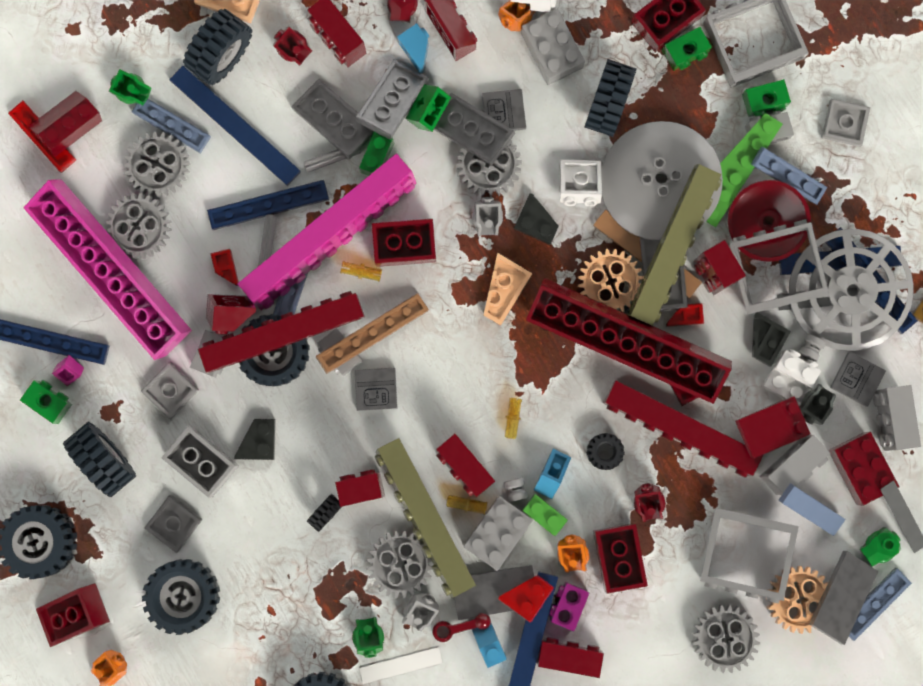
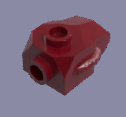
[387,0,418,23]
[272,26,313,66]
[634,483,666,522]

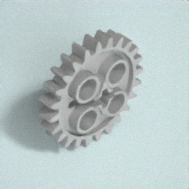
[123,132,191,198]
[457,140,522,197]
[105,193,172,259]
[366,531,432,598]
[692,604,760,673]

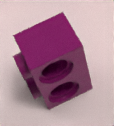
[548,582,590,631]

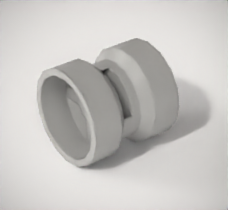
[798,334,826,362]
[504,477,528,502]

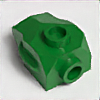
[108,69,152,106]
[859,527,901,567]
[352,617,384,658]

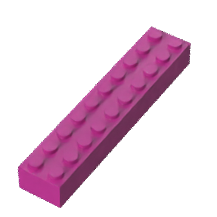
[237,153,417,311]
[23,179,192,360]

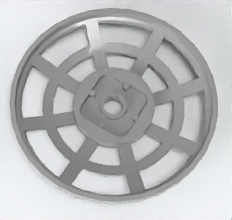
[789,229,913,351]

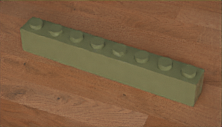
[627,164,722,326]
[375,438,476,598]

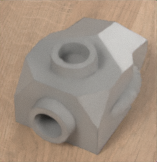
[472,197,503,236]
[402,593,439,631]

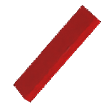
[8,100,76,173]

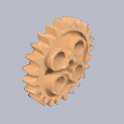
[578,249,644,312]
[766,565,828,634]

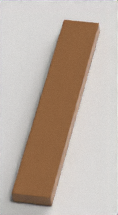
[593,209,702,299]
[316,293,429,374]

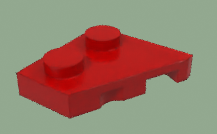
[498,575,555,622]

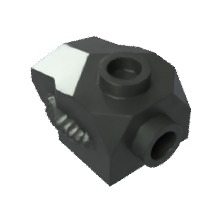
[799,384,836,425]

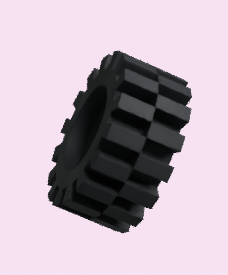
[586,433,625,470]
[307,494,342,532]

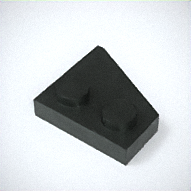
[514,193,559,245]
[752,312,791,367]
[234,419,276,460]

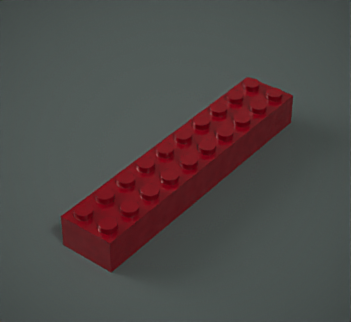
[526,278,732,404]

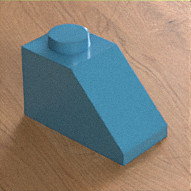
[397,24,429,74]
[534,449,571,499]
[472,623,507,668]

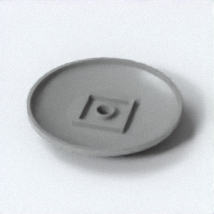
[601,121,723,241]

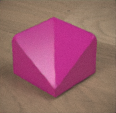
[52,355,84,386]

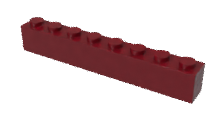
[198,291,365,373]
[603,381,764,478]

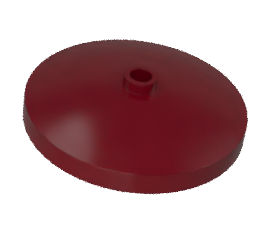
[728,180,811,262]

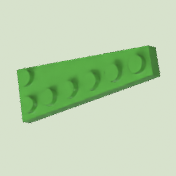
[706,113,783,228]

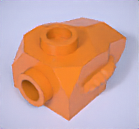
[498,0,536,31]
[557,534,589,573]
[90,650,127,686]

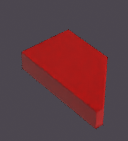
[210,249,239,286]
[666,303,704,327]

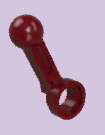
[433,613,491,642]

